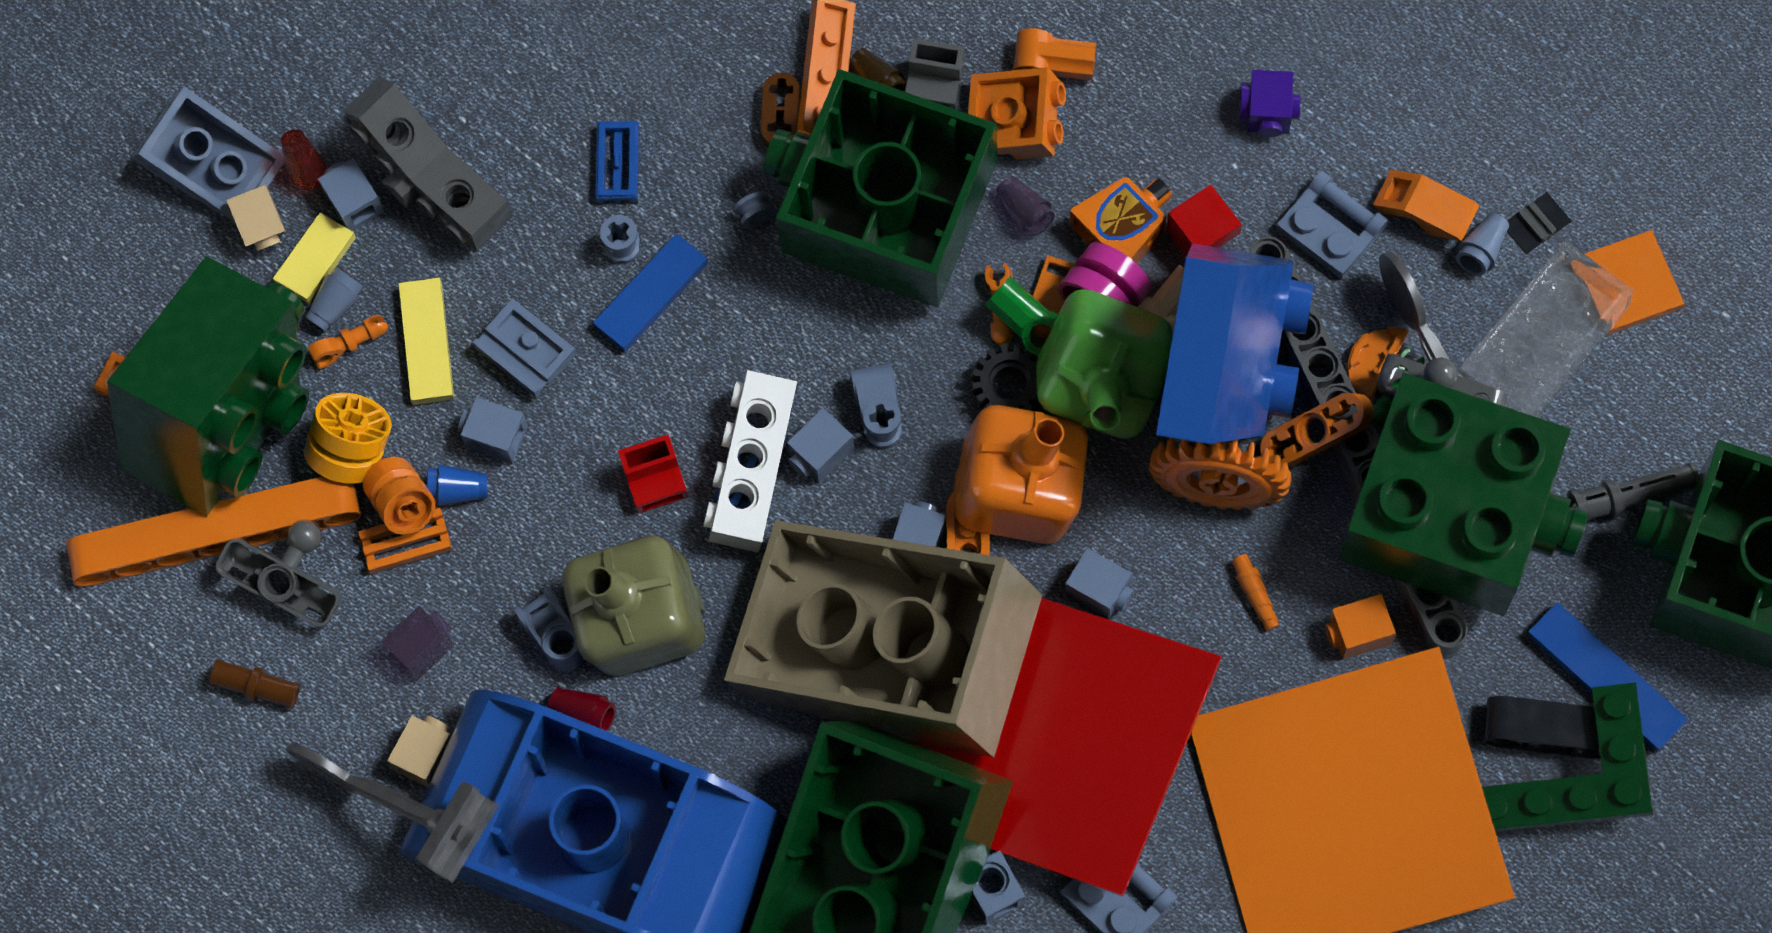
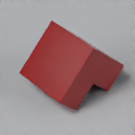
[1166,184,1242,257]
[618,434,689,514]

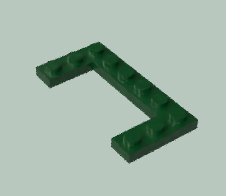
[1482,682,1653,832]

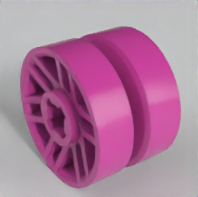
[1058,242,1151,307]

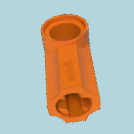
[1012,28,1097,81]

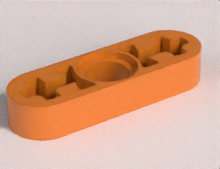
[1260,393,1374,468]

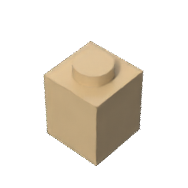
[226,184,285,251]
[387,715,451,787]

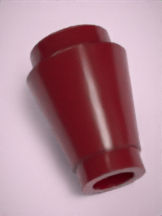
[548,687,616,732]

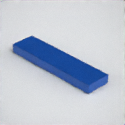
[1526,602,1688,753]

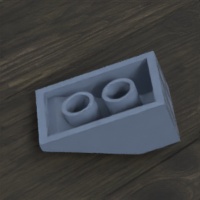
[131,86,288,222]

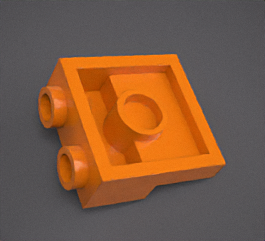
[968,67,1066,160]

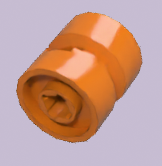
[363,457,435,535]

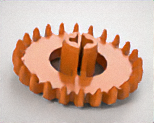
[1149,437,1291,510]

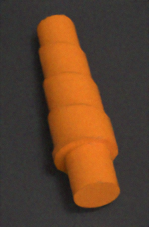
[1231,554,1279,632]

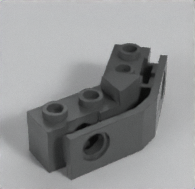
[343,77,512,250]

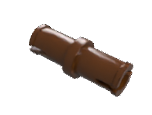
[209,659,301,709]

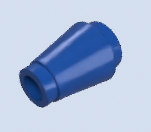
[427,464,487,506]

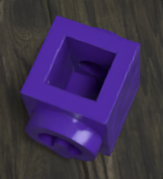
[1239,70,1301,137]

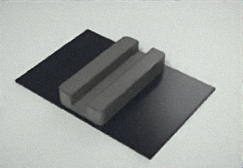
[1507,192,1572,254]

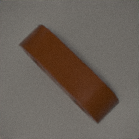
[761,72,801,148]

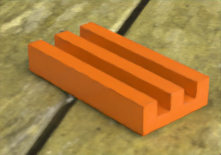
[358,508,453,574]

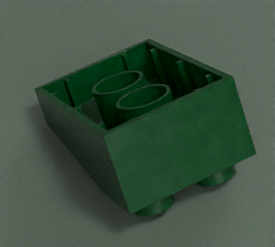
[750,720,1013,933]

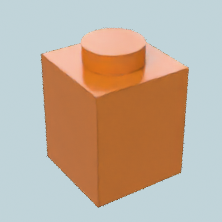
[1325,594,1396,660]

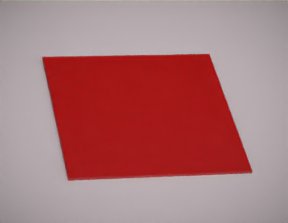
[916,598,1222,897]

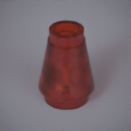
[280,129,327,191]

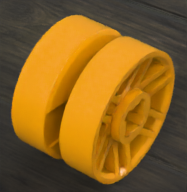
[304,393,392,484]

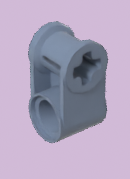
[849,362,902,449]
[513,586,584,672]

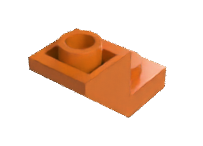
[1373,169,1479,242]

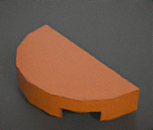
[1347,327,1409,403]

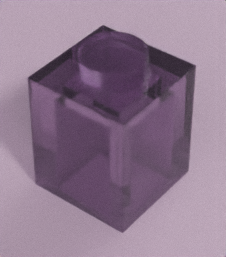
[381,606,454,681]

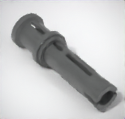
[1567,463,1699,524]

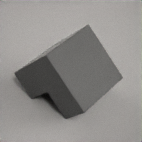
[905,38,965,109]

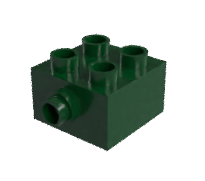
[763,69,998,308]
[107,256,309,516]
[1338,372,1589,617]
[1632,439,1772,669]

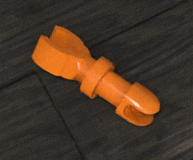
[985,263,1013,345]
[308,315,388,369]

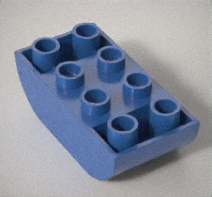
[399,690,787,933]

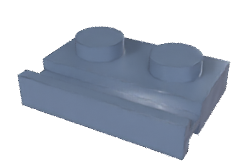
[472,298,577,398]

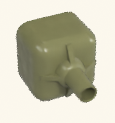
[562,536,705,677]

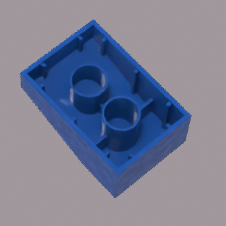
[1156,244,1314,444]

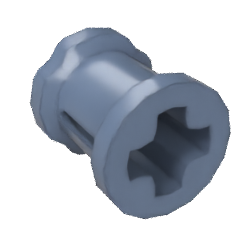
[600,215,640,264]

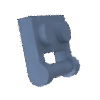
[1276,171,1389,280]
[1060,864,1179,933]

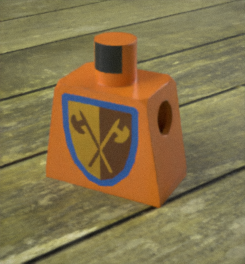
[1069,177,1173,264]

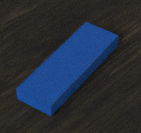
[593,233,709,353]

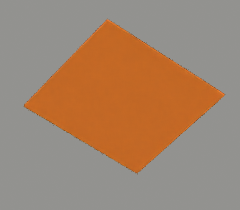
[1191,647,1515,933]

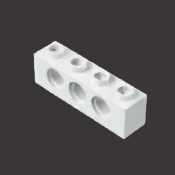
[703,370,797,553]

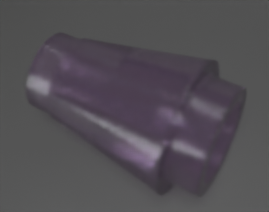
[996,176,1055,237]

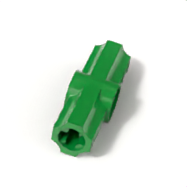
[985,276,1058,355]

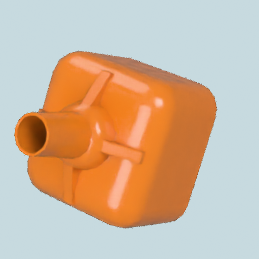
[953,405,1088,544]

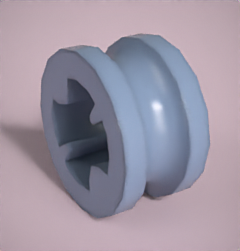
[734,191,776,229]

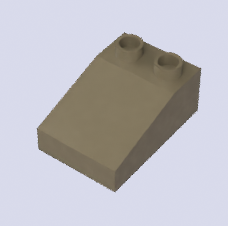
[724,520,1042,758]

